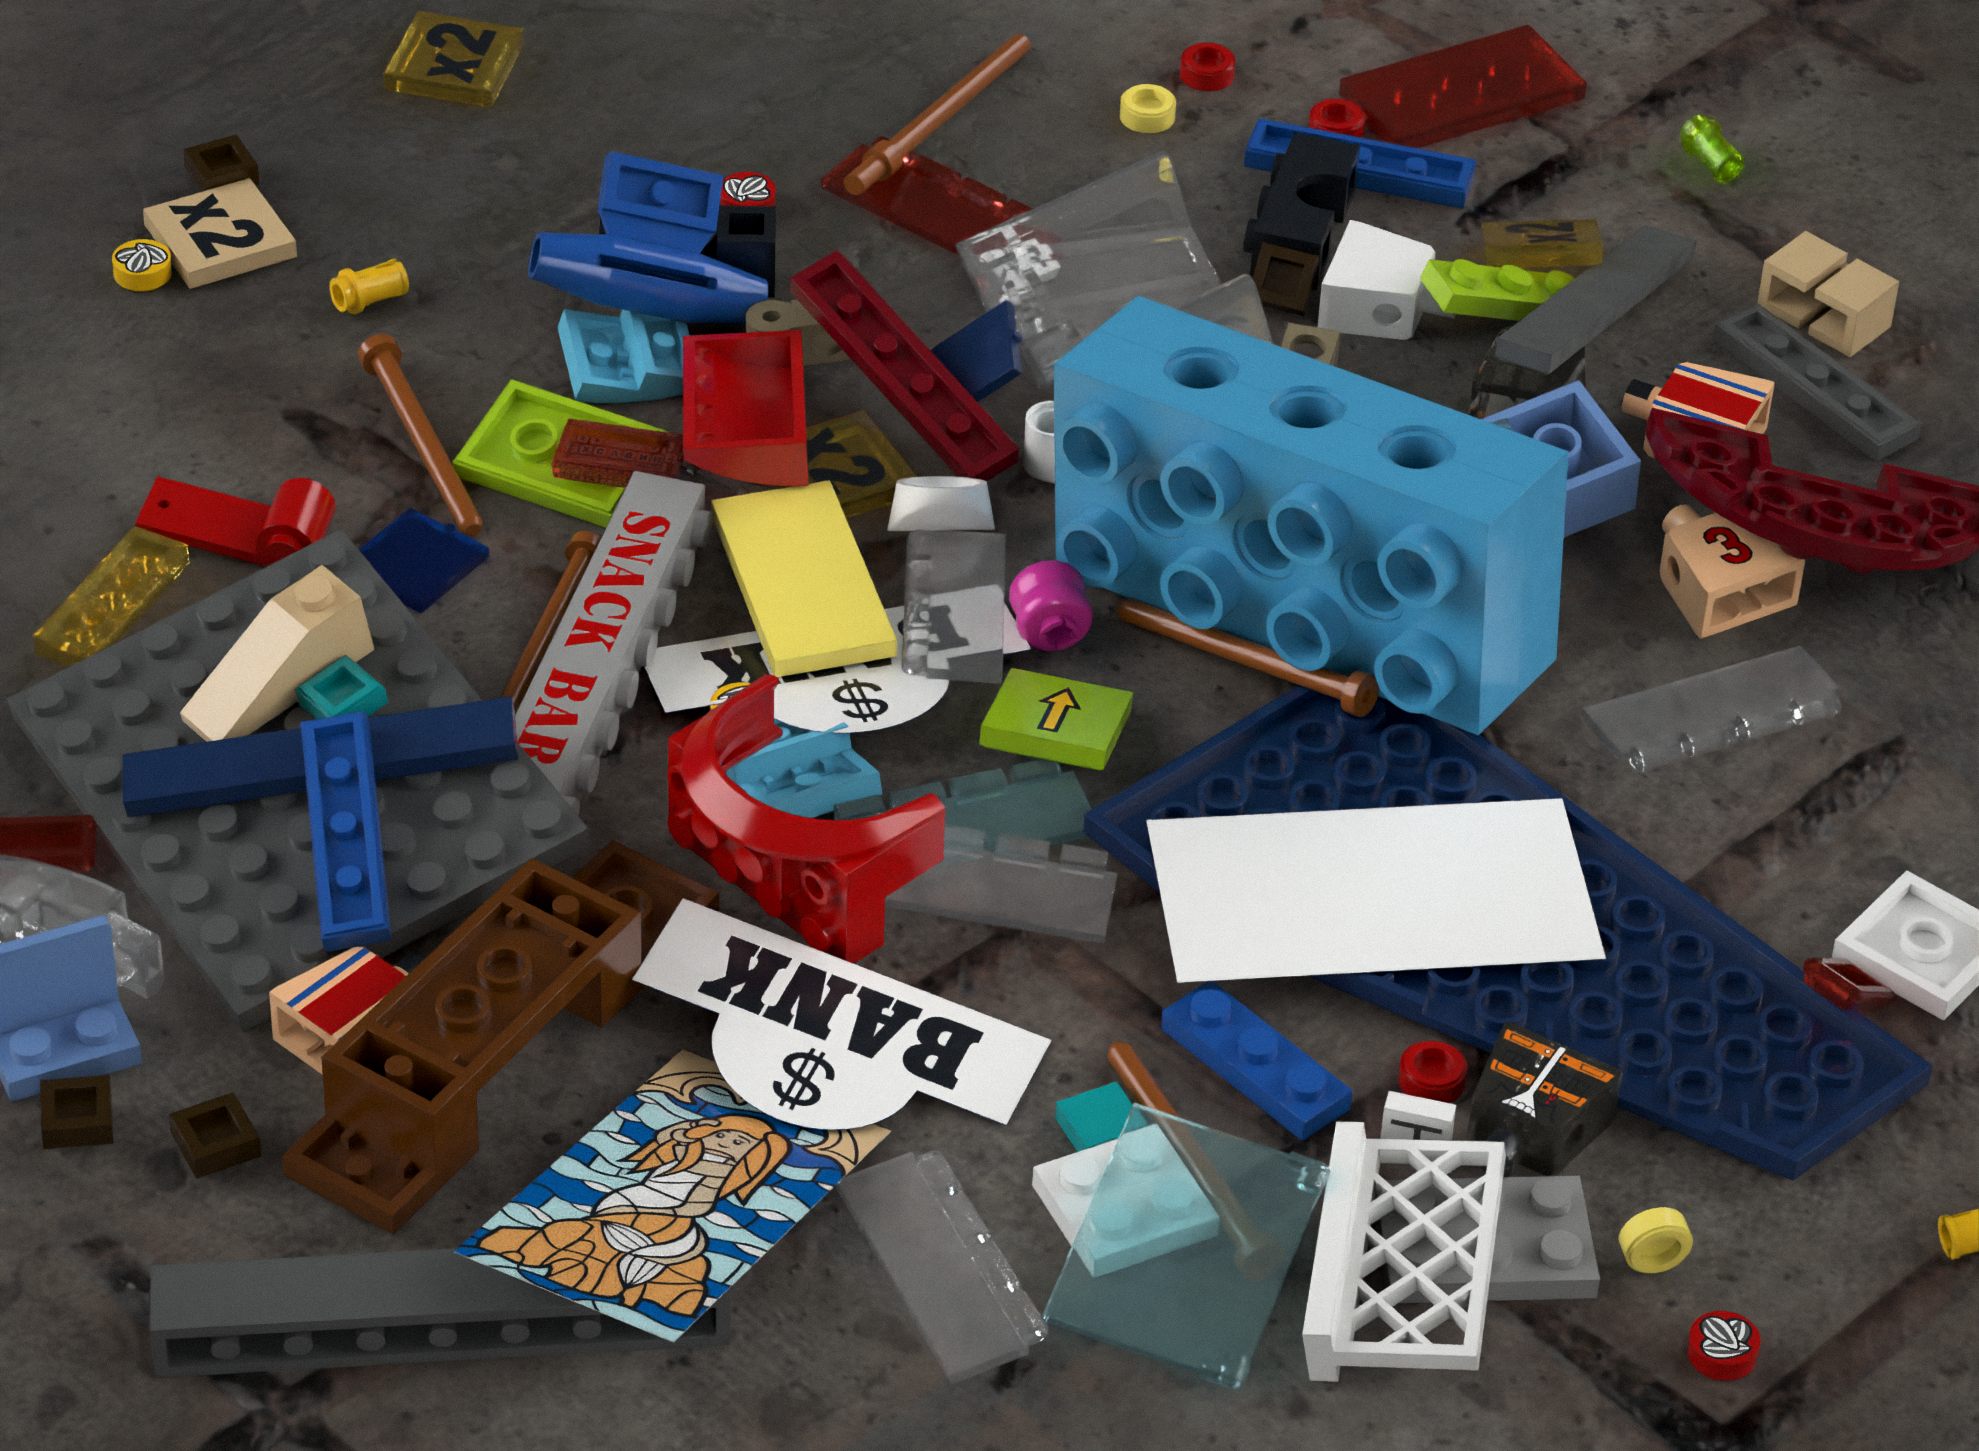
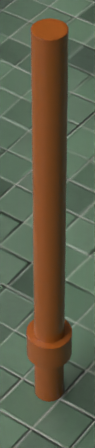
[844,34,1031,195]

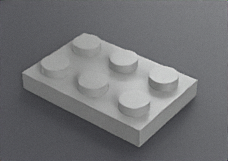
[1375,1175,1600,1303]

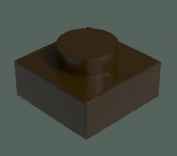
[183,134,259,192]
[1247,242,1320,316]
[40,1075,114,1149]
[169,1092,261,1179]

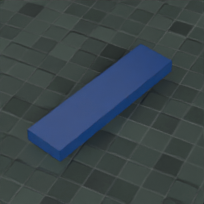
[1244,119,1477,209]
[300,711,392,952]

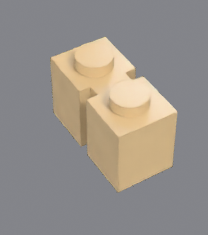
[1757,231,1899,357]

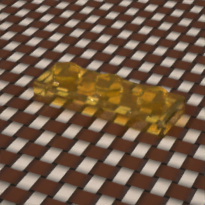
[33,526,189,667]

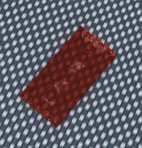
[1339,24,1587,148]

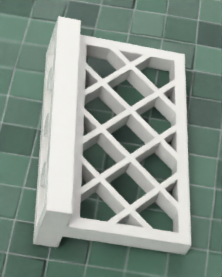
[1302,1122,1506,1382]

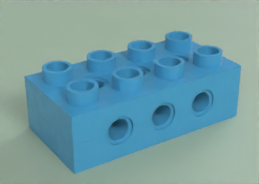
[1054,295,1569,735]

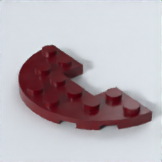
[1645,408,1979,574]

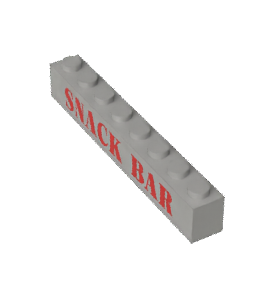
[515,471,713,816]

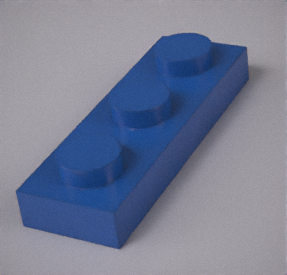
[1161,981,1353,1141]

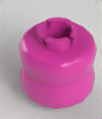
[1009,560,1093,651]

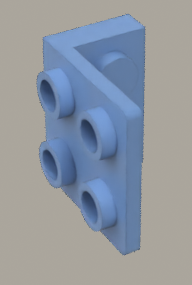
[0,915,142,1102]

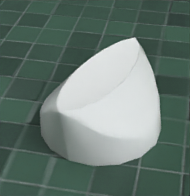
[887,476,995,531]

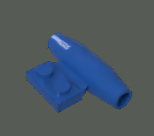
[528,151,768,325]

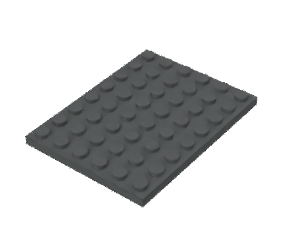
[6,529,592,1032]

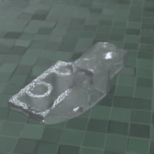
[0,854,165,999]

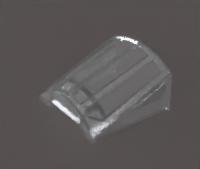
[955,151,1273,390]

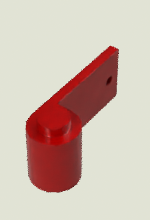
[134,476,336,566]

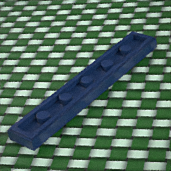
[123,696,518,818]

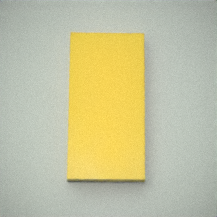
[711,480,897,677]

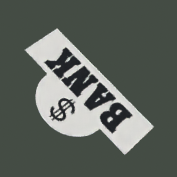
[645,590,1031,733]
[632,898,1052,1130]

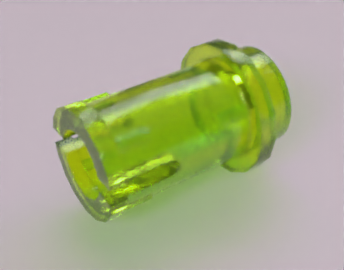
[1680,115,1745,183]

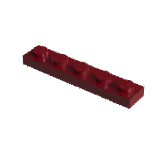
[790,249,1020,481]

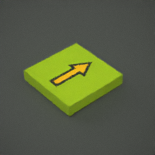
[979,668,1134,771]

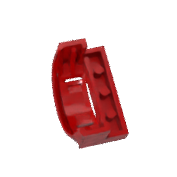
[667,674,945,964]

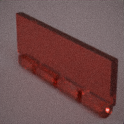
[821,136,1048,268]

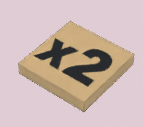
[143,178,297,289]

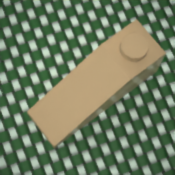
[180,565,375,742]

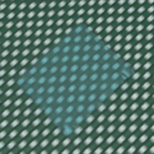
[1042,1103,1330,1390]

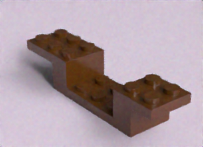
[282,840,719,1235]

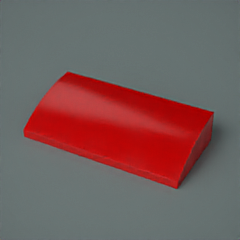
[683,330,809,486]

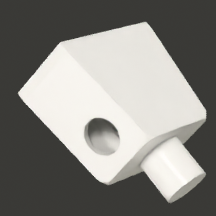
[1318,220,1456,340]

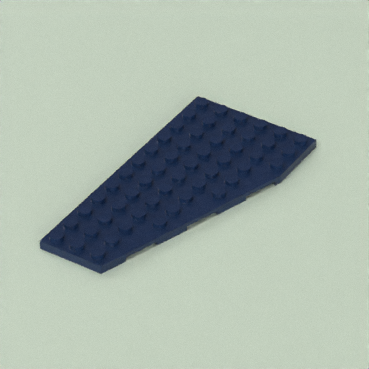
[1083,685,1933,1180]

